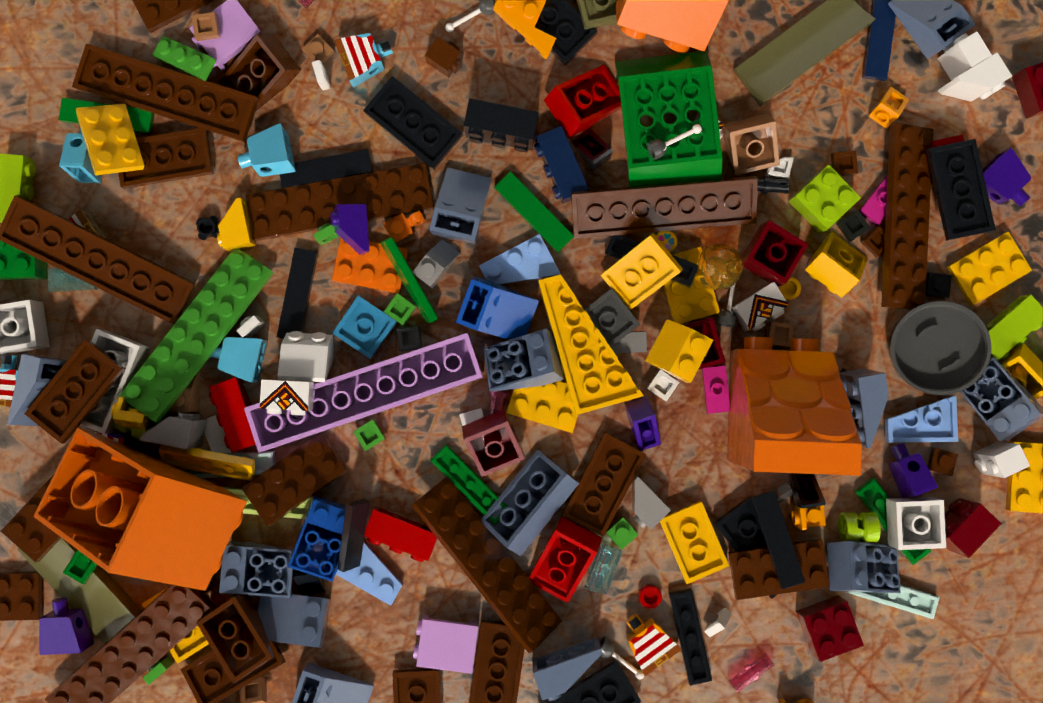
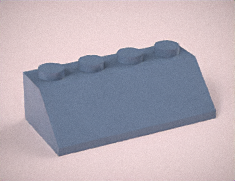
[481,449,579,556]

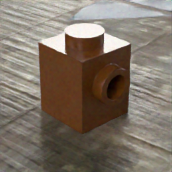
[425,37,462,78]

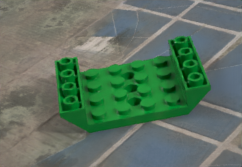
[615,50,722,187]

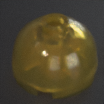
[698,244,743,290]

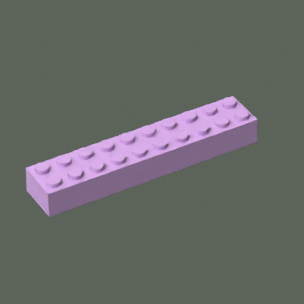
[244,333,483,453]

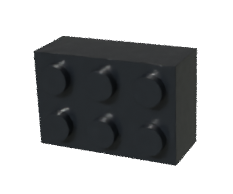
[464,98,539,152]

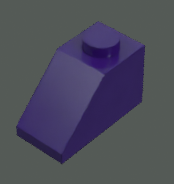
[330,204,369,255]
[624,395,661,451]

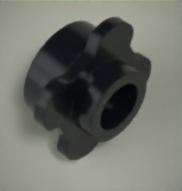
[196,216,219,240]

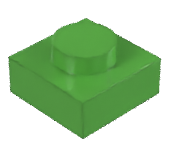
[313,223,339,245]
[384,293,416,326]
[353,419,386,451]
[606,516,638,550]
[143,656,174,685]

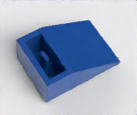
[456,276,540,340]
[287,495,346,582]

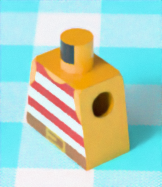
[626,614,681,676]

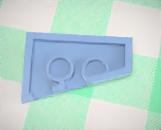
[479,234,561,285]
[885,395,958,443]
[336,542,403,606]

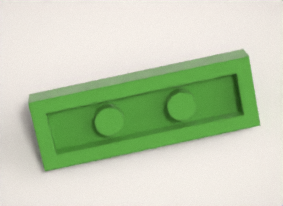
[152,36,216,81]

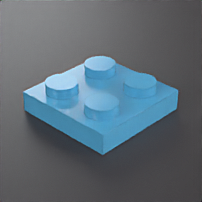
[332,295,397,359]

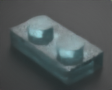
[47,268,98,292]
[584,544,622,595]

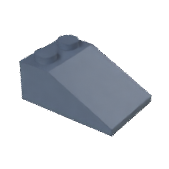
[257,594,331,648]
[532,637,602,701]

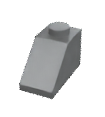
[413,239,460,289]
[632,475,671,530]

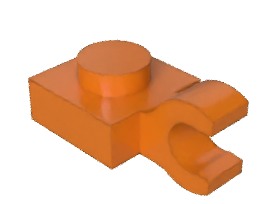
[383,211,426,244]

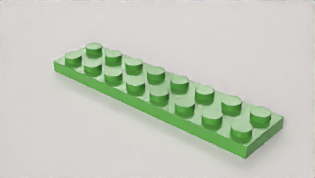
[119,248,274,424]

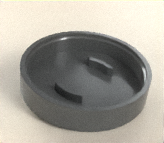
[889,301,991,395]

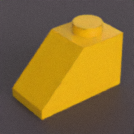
[217,198,256,252]

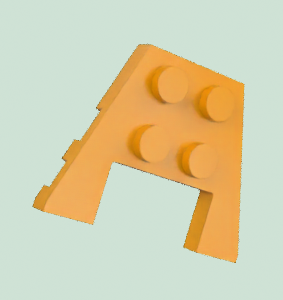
[493,0,556,59]

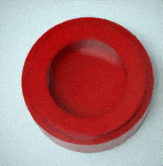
[638,584,662,609]

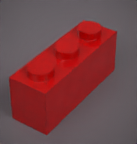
[209,377,256,453]
[364,506,437,562]

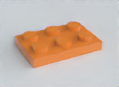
[332,237,409,294]

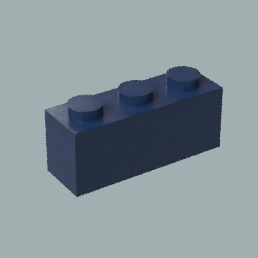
[534,126,589,204]

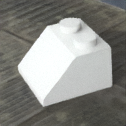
[938,52,1012,102]
[277,331,334,382]

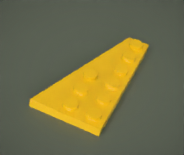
[538,274,644,415]

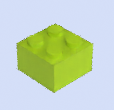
[788,165,861,234]

